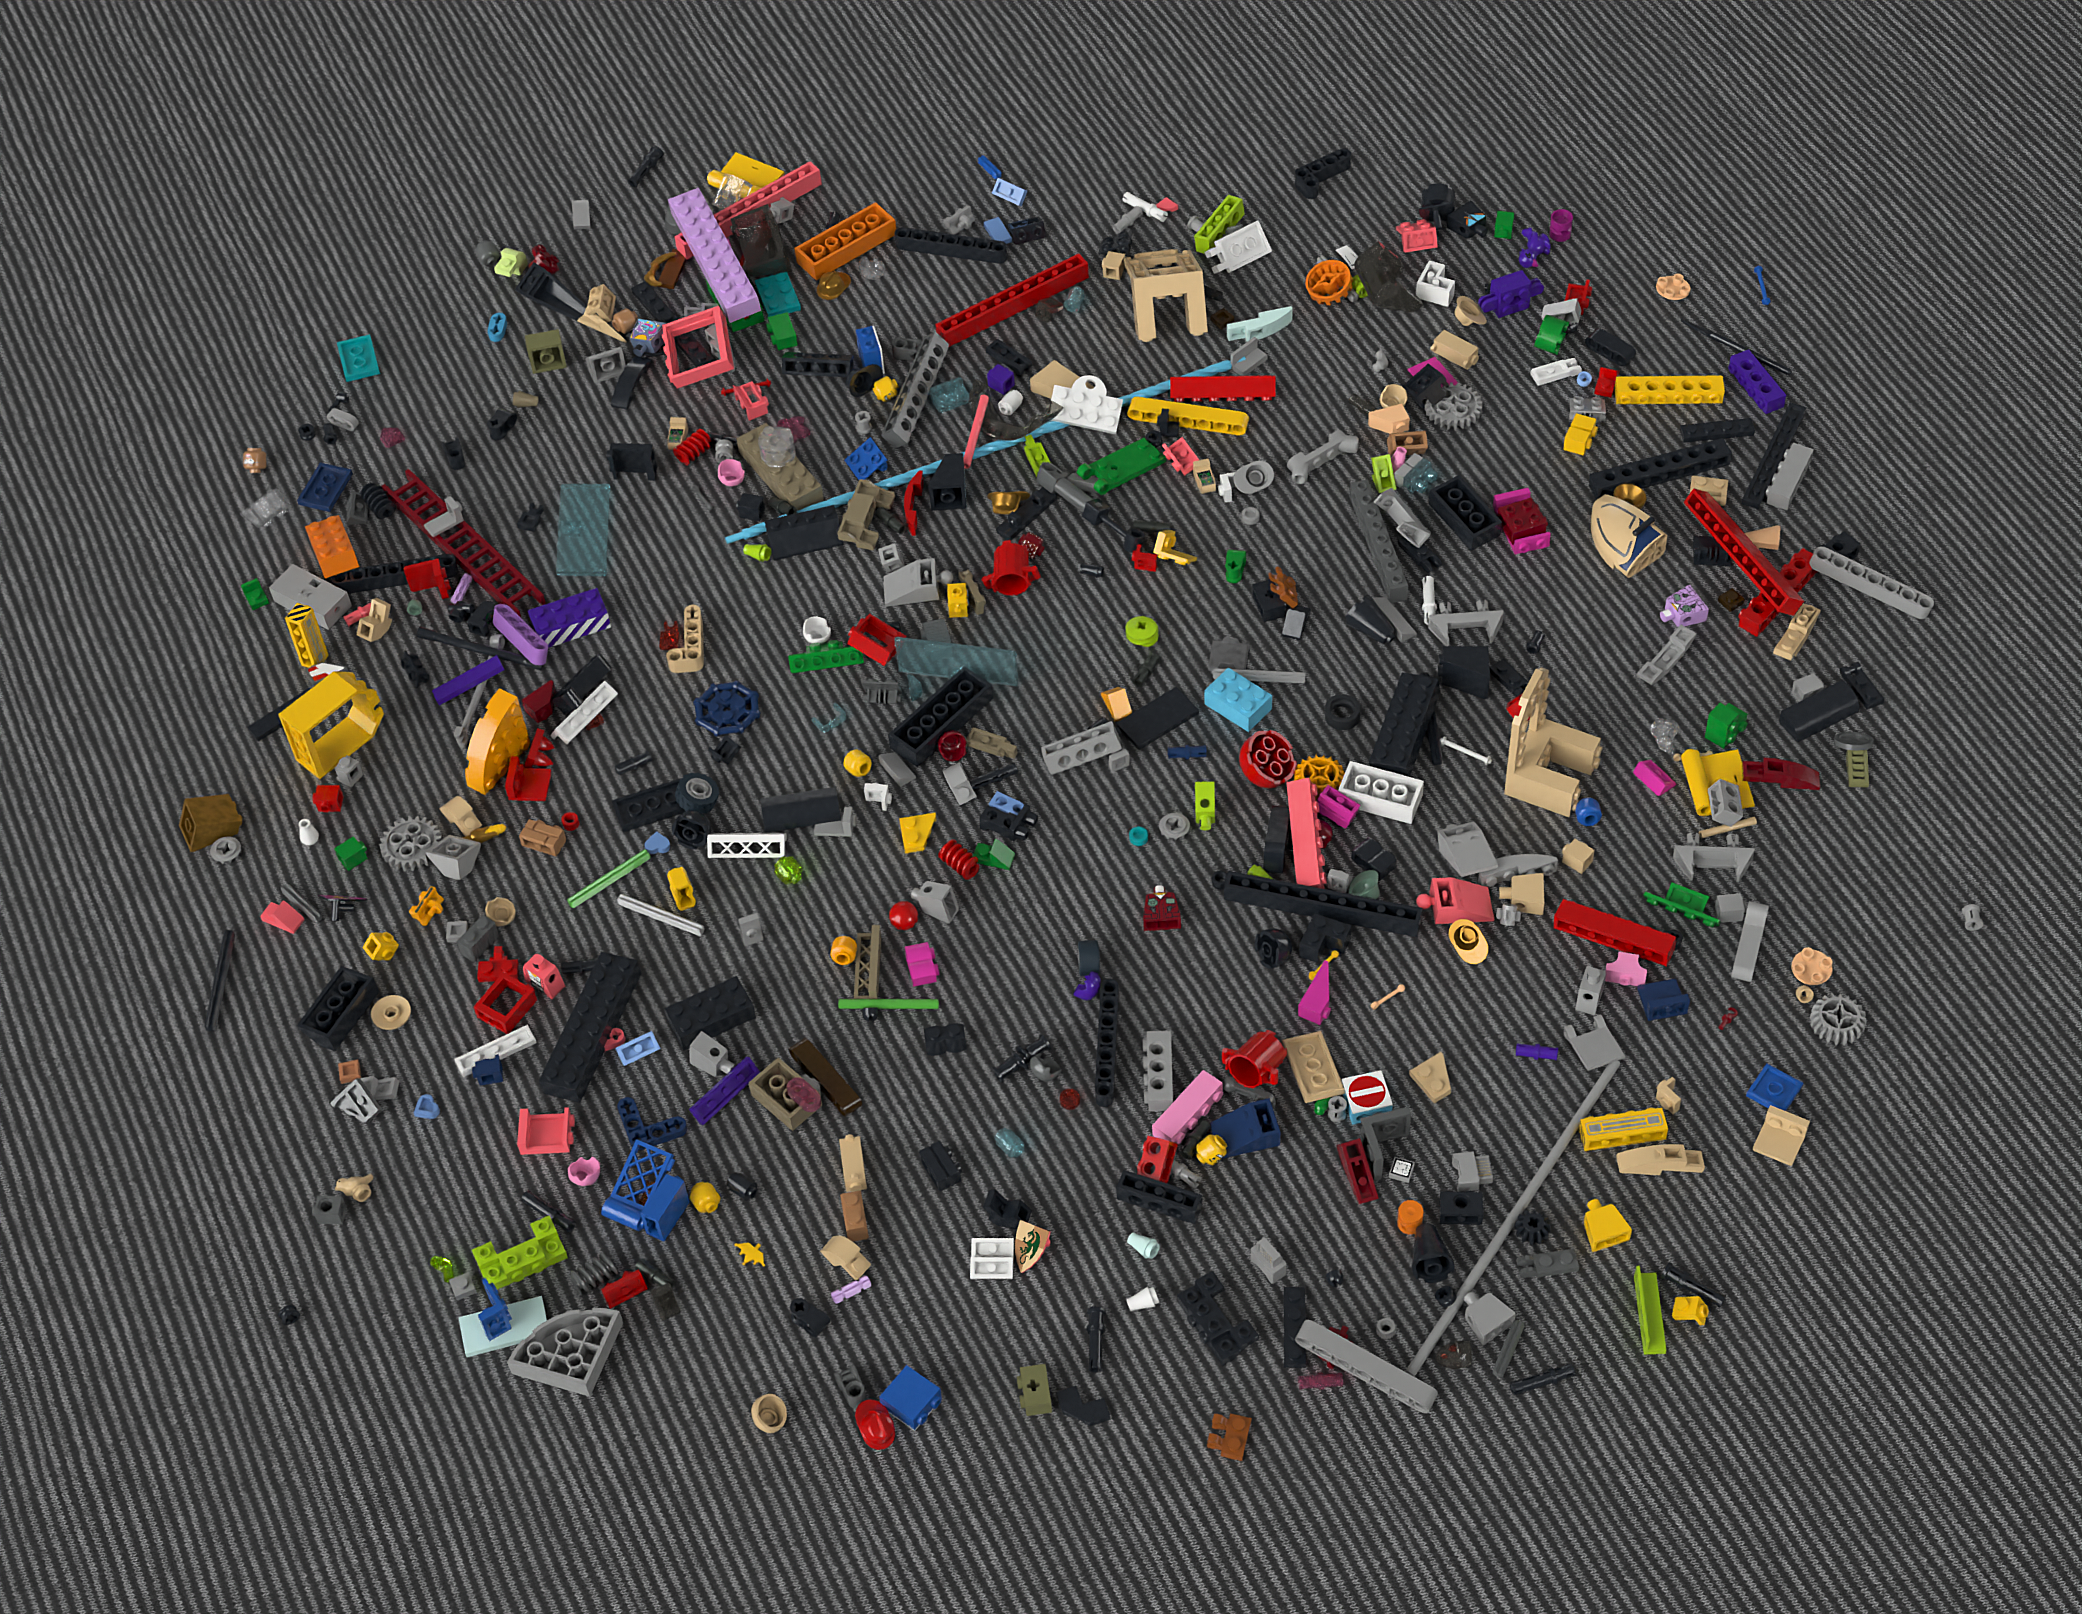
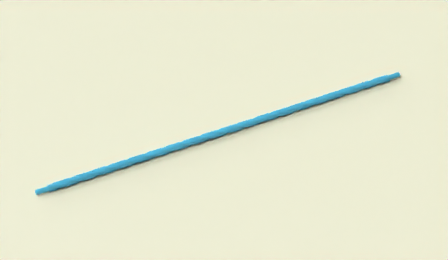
[725,356,1246,544]

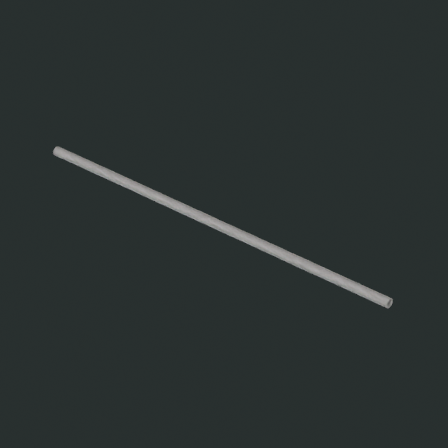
[1405,1061,1620,1377]

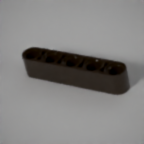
[788,1037,862,1117]

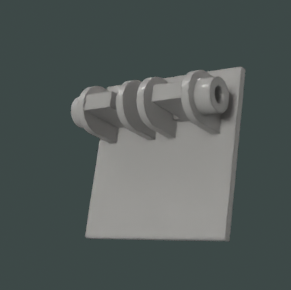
[1569,396,1606,422]

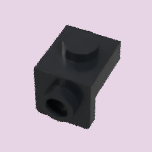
[1157,408,1179,437]
[708,735,741,765]

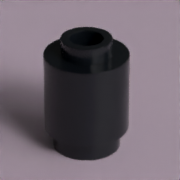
[726,1172,758,1201]

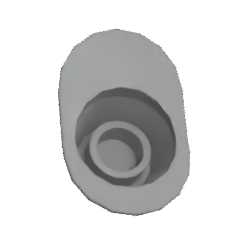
[1234,461,1274,494]

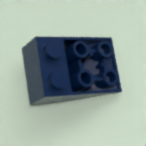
[1210,1098,1281,1159]

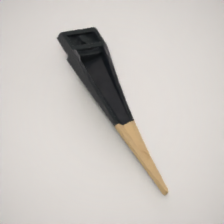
[515,262,627,343]

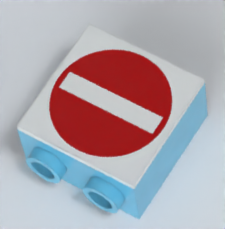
[1342,1070,1393,1125]

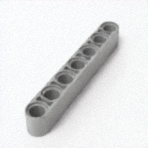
[1809,547,1934,619]
[1295,1320,1438,1413]

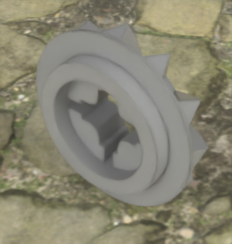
[1159,813,1190,840]
[210,837,241,864]

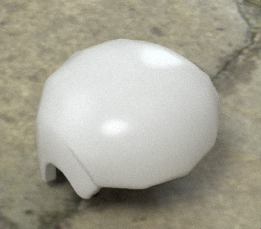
[803,616,831,644]

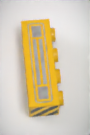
[285,603,329,668]
[1579,1108,1668,1151]

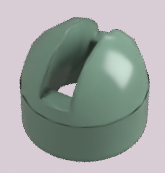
[407,599,422,615]

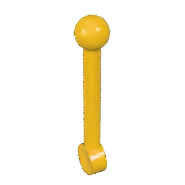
[1309,950,1339,980]

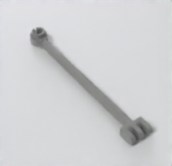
[454,634,505,749]

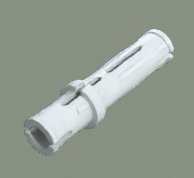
[1123,192,1168,222]
[1422,576,1437,625]

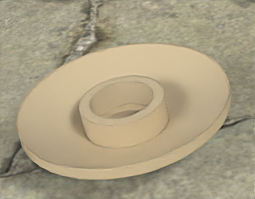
[371,995,411,1030]

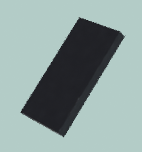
[1116,687,1199,750]
[611,778,686,833]

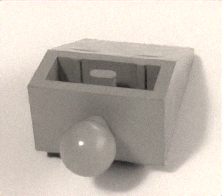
[884,558,953,607]
[1438,821,1498,877]

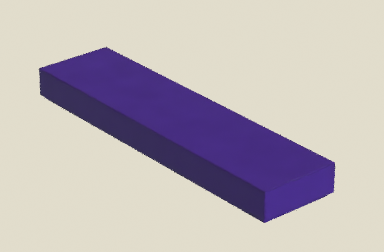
[432,655,505,705]
[689,1057,760,1125]

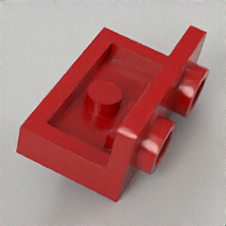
[1565,279,1592,315]

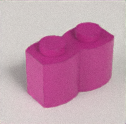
[905,942,939,987]

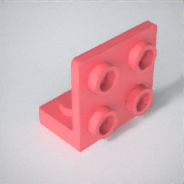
[1396,219,1438,253]

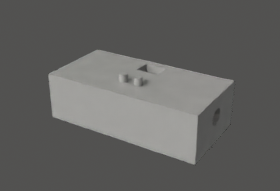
[269,564,352,630]

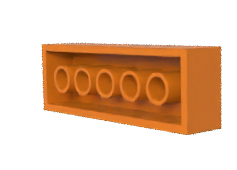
[795,202,896,280]

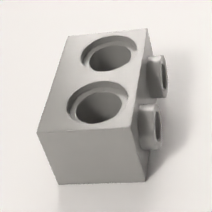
[1708,779,1743,827]

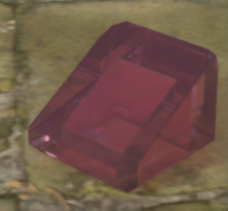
[380,428,406,448]

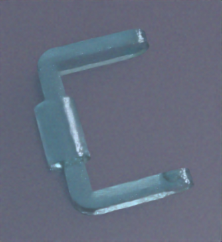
[811,703,846,732]

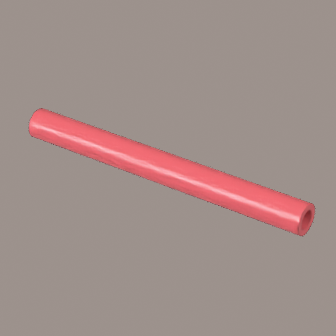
[964,395,989,469]

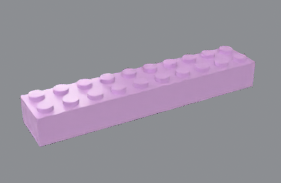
[668,188,761,323]

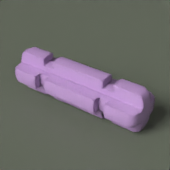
[451,573,472,603]
[831,1276,871,1304]

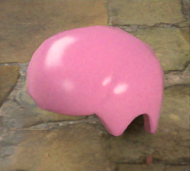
[718,459,745,486]
[568,1157,600,1186]

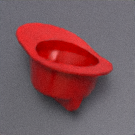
[855,1399,895,1450]

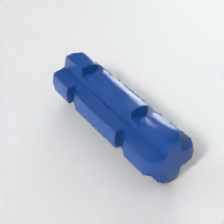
[978,155,1002,180]

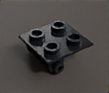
[1098,230,1133,256]
[1693,536,1731,566]

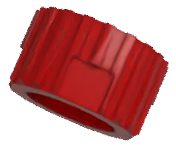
[561,812,579,831]

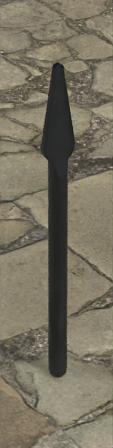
[1681,319,1792,375]

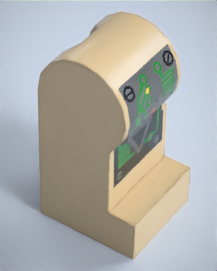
[668,417,688,450]
[1193,458,1216,494]

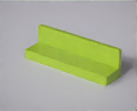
[1634,1266,1666,1355]

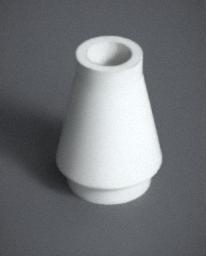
[299,819,319,845]
[1126,1287,1159,1311]

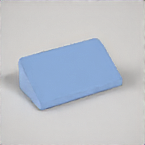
[615,1031,661,1066]

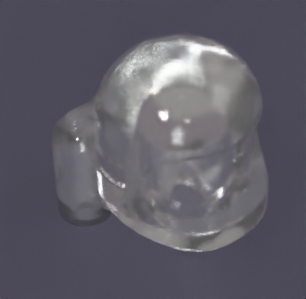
[1651,718,1679,754]

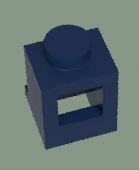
[472,1054,504,1086]

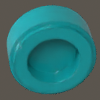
[1129,827,1148,846]

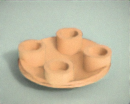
[1656,274,1691,300]
[1791,947,1833,985]

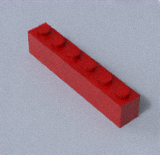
[1170,375,1276,402]
[1554,899,1676,966]

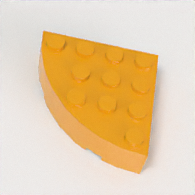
[465,688,530,795]

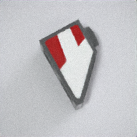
[305,662,349,687]

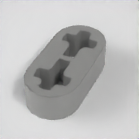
[327,408,359,431]

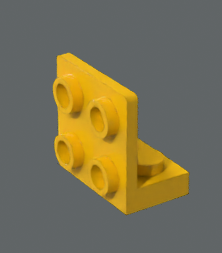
[1153,530,1197,565]

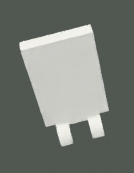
[1204,221,1272,274]

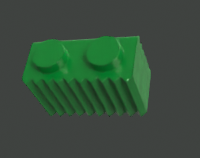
[766,312,797,351]

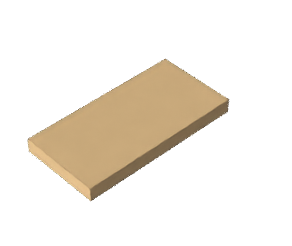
[1282,1031,1345,1103]

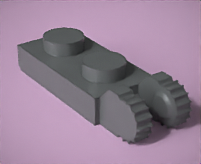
[1516,1249,1579,1278]

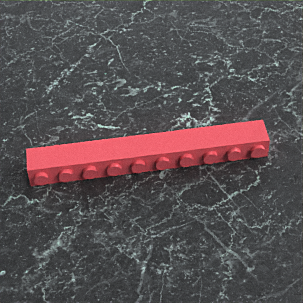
[674,161,822,260]

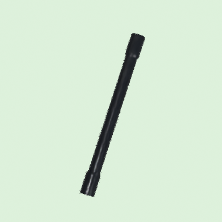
[416,626,543,671]

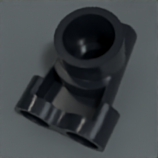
[448,601,475,623]

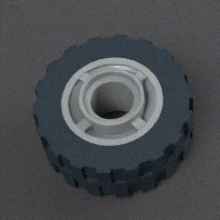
[675,772,719,814]

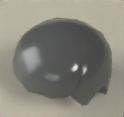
[1030,1053,1062,1082]

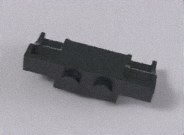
[1177,1271,1259,1366]

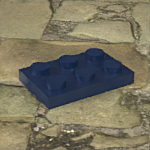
[297,462,353,512]

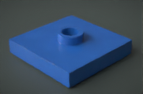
[1746,1064,1803,1111]

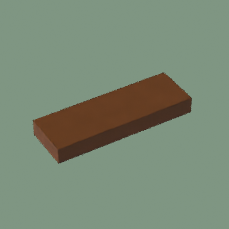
[658,248,687,289]

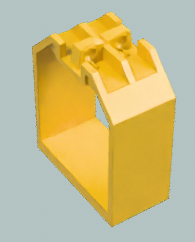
[278,671,384,779]

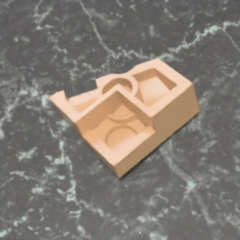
[1745,525,1780,550]

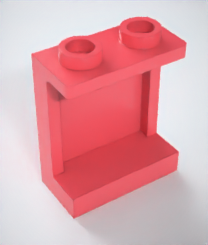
[517,1107,575,1155]

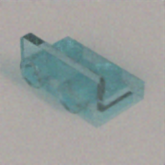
[930,377,971,413]

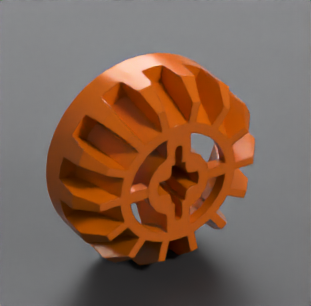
[1305,260,1353,305]

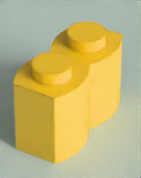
[667,867,696,911]

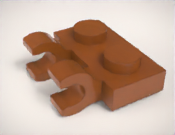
[1268,567,1298,608]
[1207,1413,1252,1461]

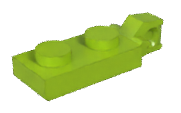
[1024,435,1050,477]

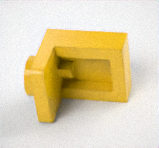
[1672,1296,1709,1326]

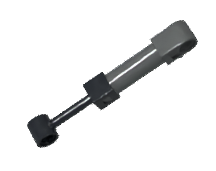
[1036,462,1145,553]

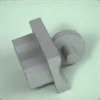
[943,205,975,234]

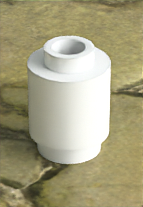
[998,390,1023,415]

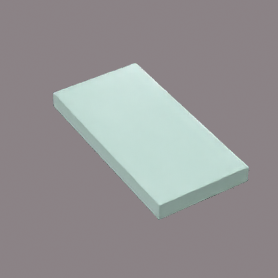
[459,1296,547,1357]

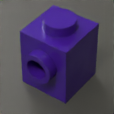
[987,364,1015,395]

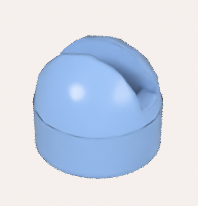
[1577,371,1592,387]

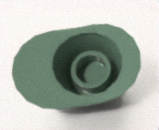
[1349,870,1380,899]

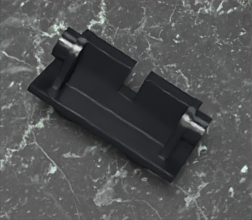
[401,650,430,688]

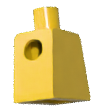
[1584,1199,1632,1252]

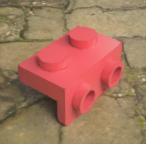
[1162,437,1199,476]

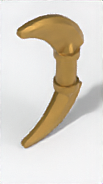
[644,252,676,286]

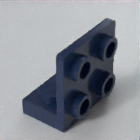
[1637,979,1690,1021]

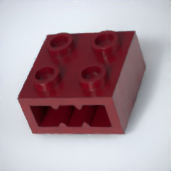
[1497,497,1548,545]

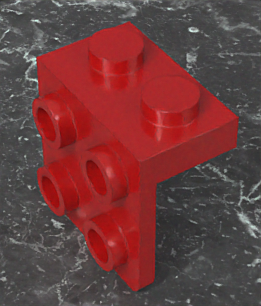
[404,558,451,599]

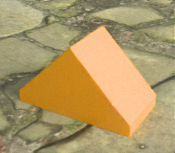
[1101,687,1132,722]

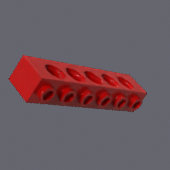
[1738,548,1818,637]

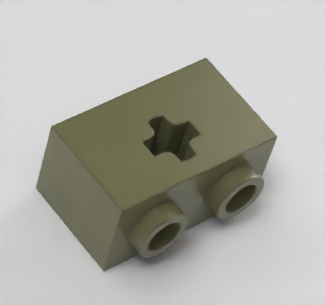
[1017,1364,1052,1416]

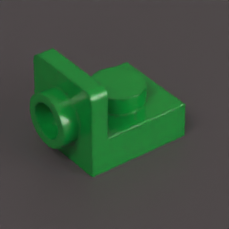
[241,578,269,611]

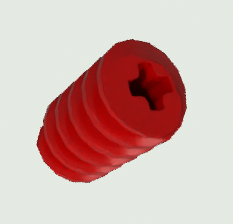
[673,429,711,466]
[938,839,980,880]

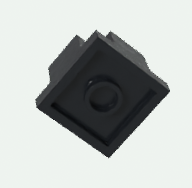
[1402,363,1450,409]

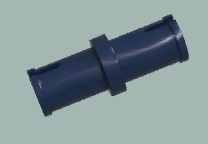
[1167,744,1206,760]

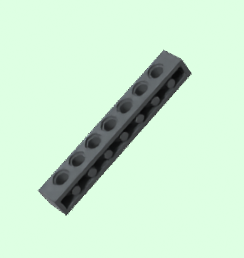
[881,331,949,449]
[1350,479,1408,603]

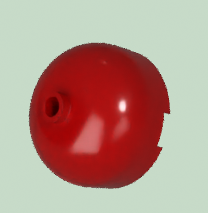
[1239,730,1297,788]

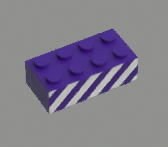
[528,588,611,648]

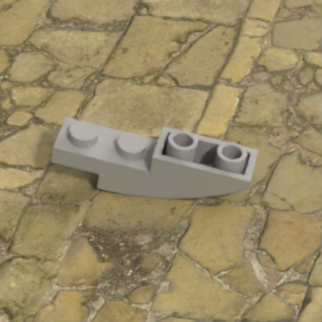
[1478,854,1558,887]

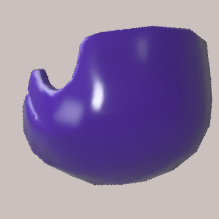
[1073,971,1101,1001]

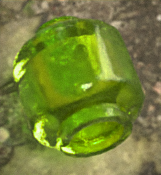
[774,856,803,885]

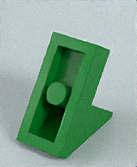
[973,838,1015,870]

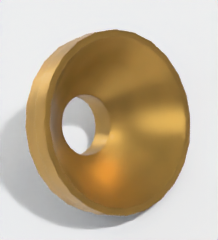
[1613,483,1647,509]

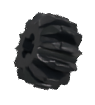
[1515,1209,1551,1246]

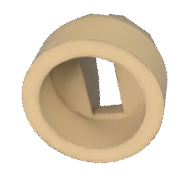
[1796,985,1814,1003]

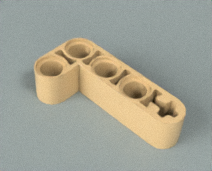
[666,605,704,673]

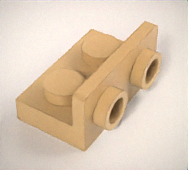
[586,284,616,323]

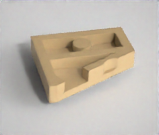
[1409,1052,1451,1103]

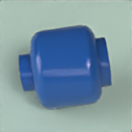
[1575,798,1602,826]

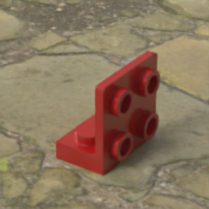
[505,756,552,801]

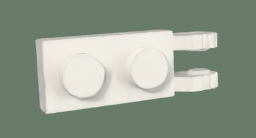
[1531,358,1582,386]

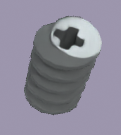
[570,1253,618,1296]

